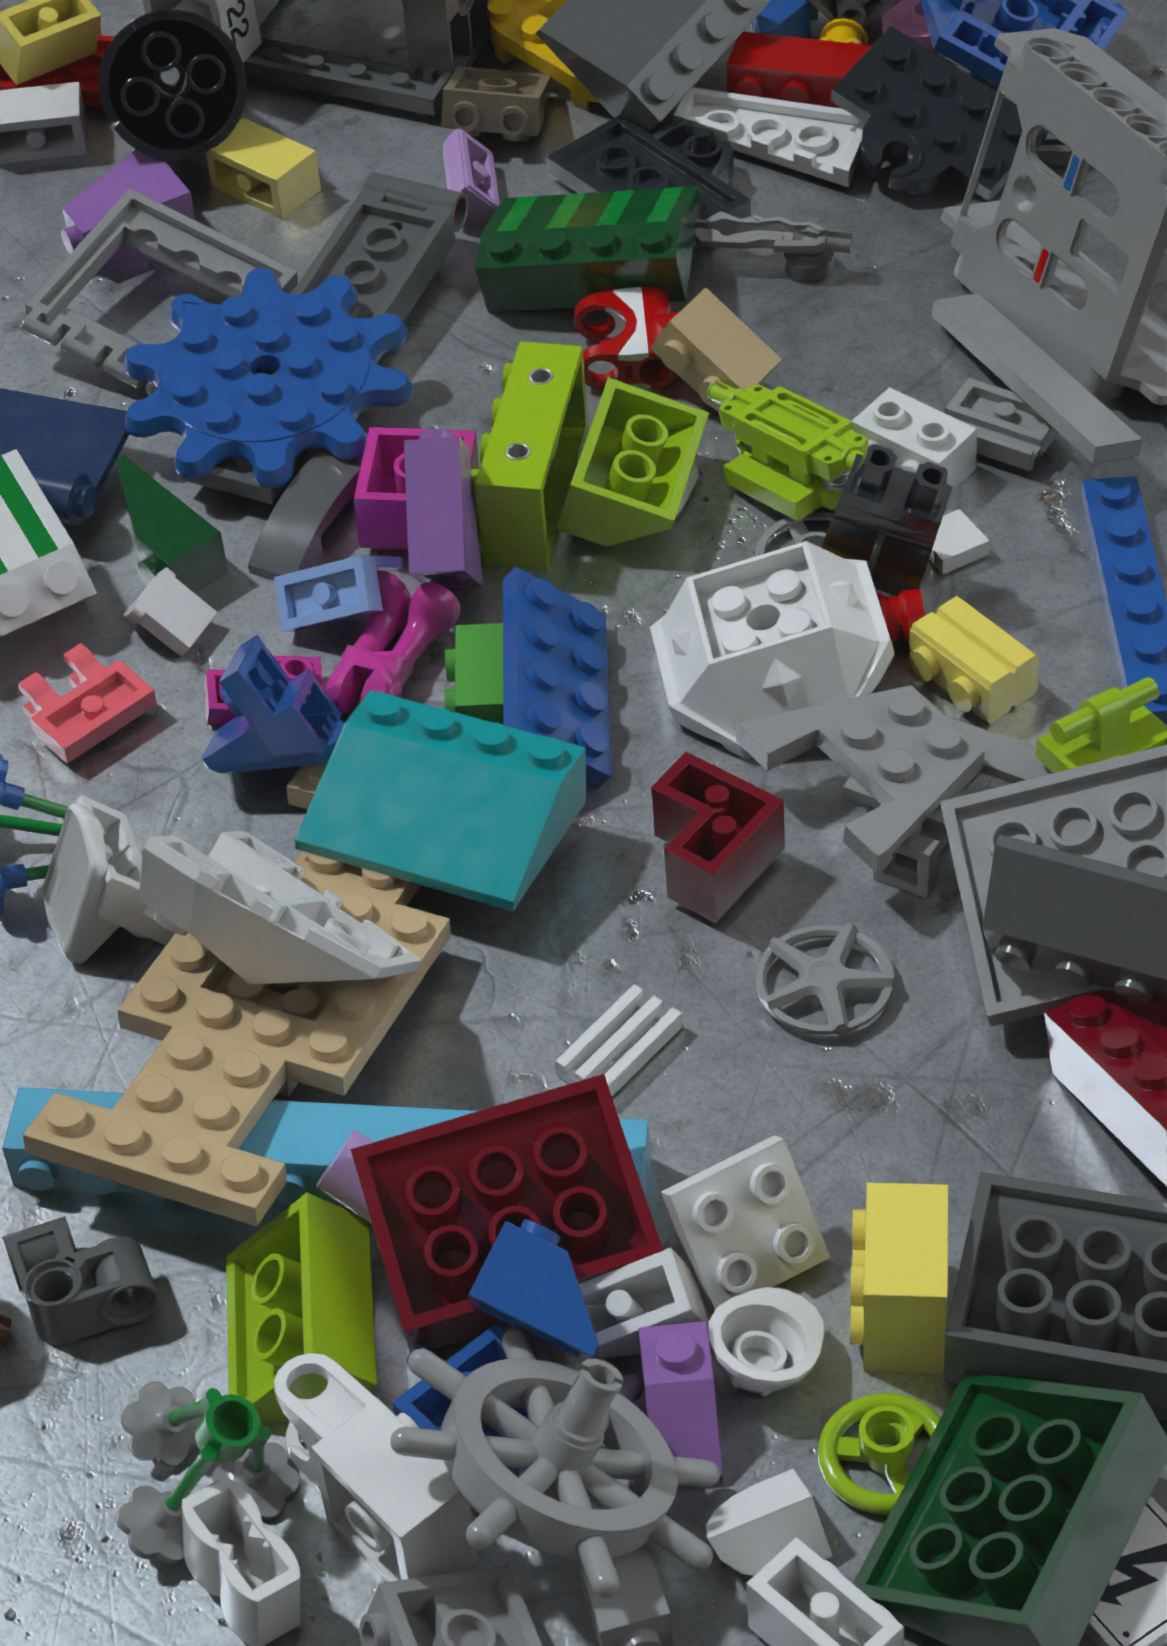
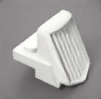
[42,795,175,964]

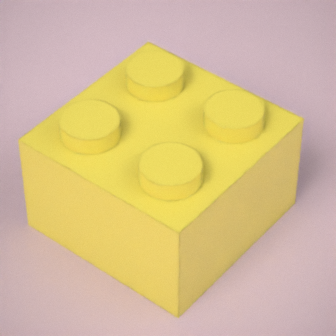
[850,1182,948,1374]

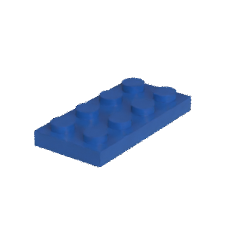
[503,566,611,789]

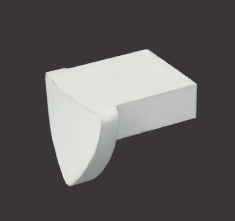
[123,568,218,657]

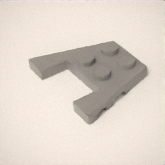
[736,685,985,873]

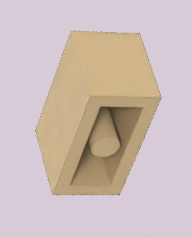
[650,287,782,414]

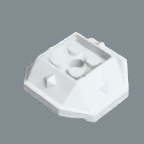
[650,541,895,760]

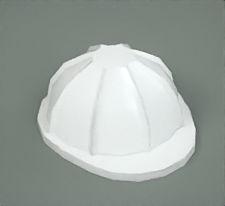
[707,1287,824,1397]

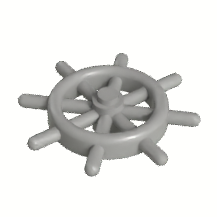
[390,1328,720,1598]

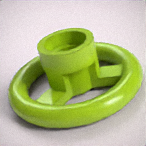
[818,1393,941,1515]

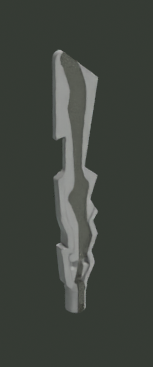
[694,211,855,254]

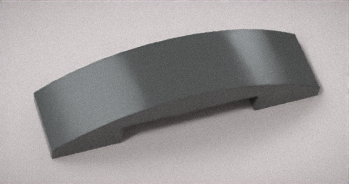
[248,448,363,580]

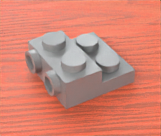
[360,1565,543,1646]

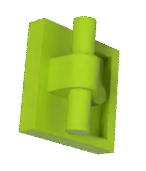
[1035,677,1167,773]

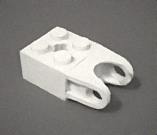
[274,1353,479,1582]

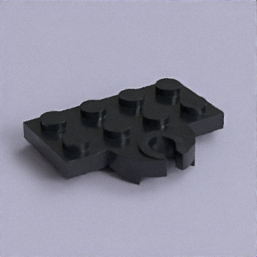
[831,26,1048,202]
[546,115,751,250]

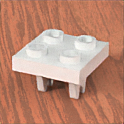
[661,1135,831,1313]

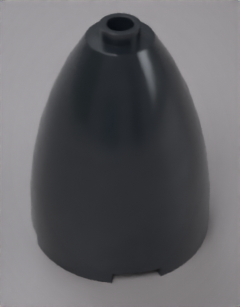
[99,9,247,160]

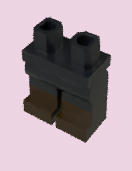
[821,444,953,596]

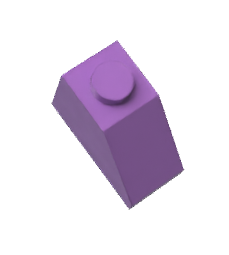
[639,1321,723,1487]

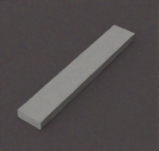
[932,293,1142,464]

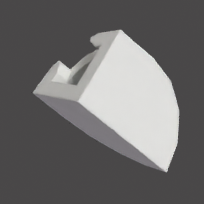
[706,1469,833,1576]

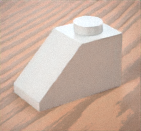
[564,1248,709,1362]

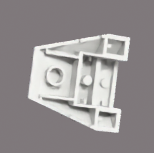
[139,831,422,984]

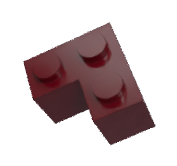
[651,752,785,923]

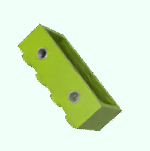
[471,341,588,571]

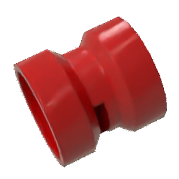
[876,589,925,646]

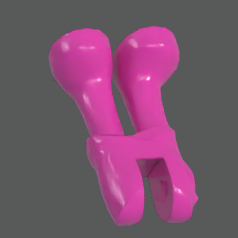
[324,570,461,714]

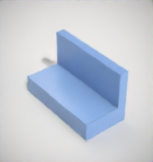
[274,555,403,632]

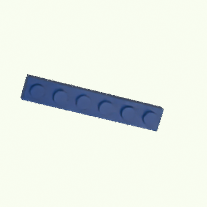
[1081,476,1167,725]

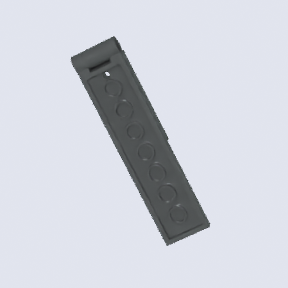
[177,172,468,504]

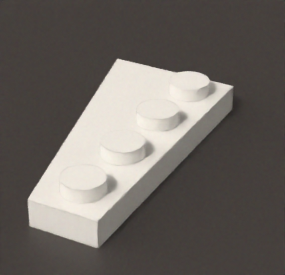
[673,87,866,187]

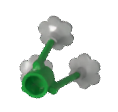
[115,1381,300,1565]

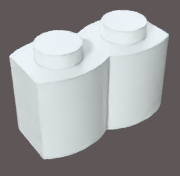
[182,1477,300,1646]

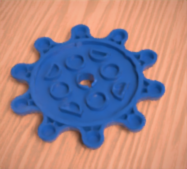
[123,268,414,488]

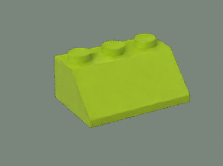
[556,377,709,547]
[226,1193,378,1424]

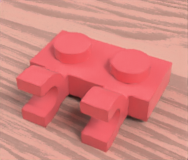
[18,643,157,764]

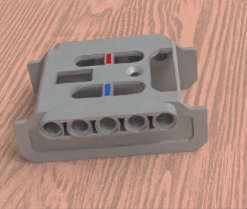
[941,28,1167,405]

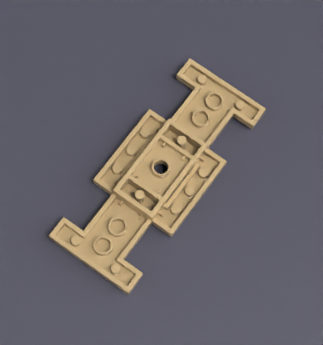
[23,763,451,1227]

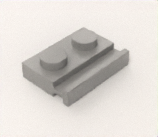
[945,377,1058,471]

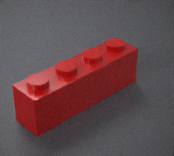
[726,31,871,109]

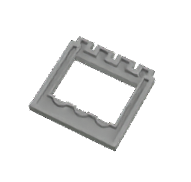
[22,188,298,395]

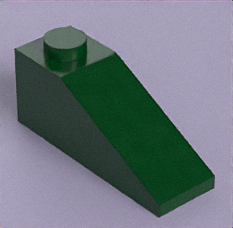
[115,455,228,593]

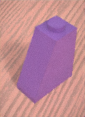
[61,149,195,268]
[404,429,483,589]

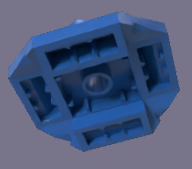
[920,0,1129,87]

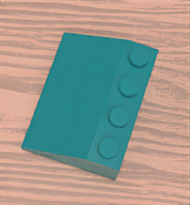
[295,690,586,911]

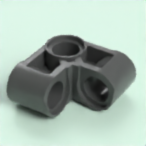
[2,1216,159,1346]

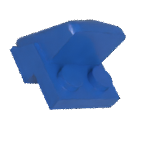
[201,635,344,774]

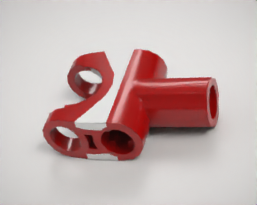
[574,287,679,391]

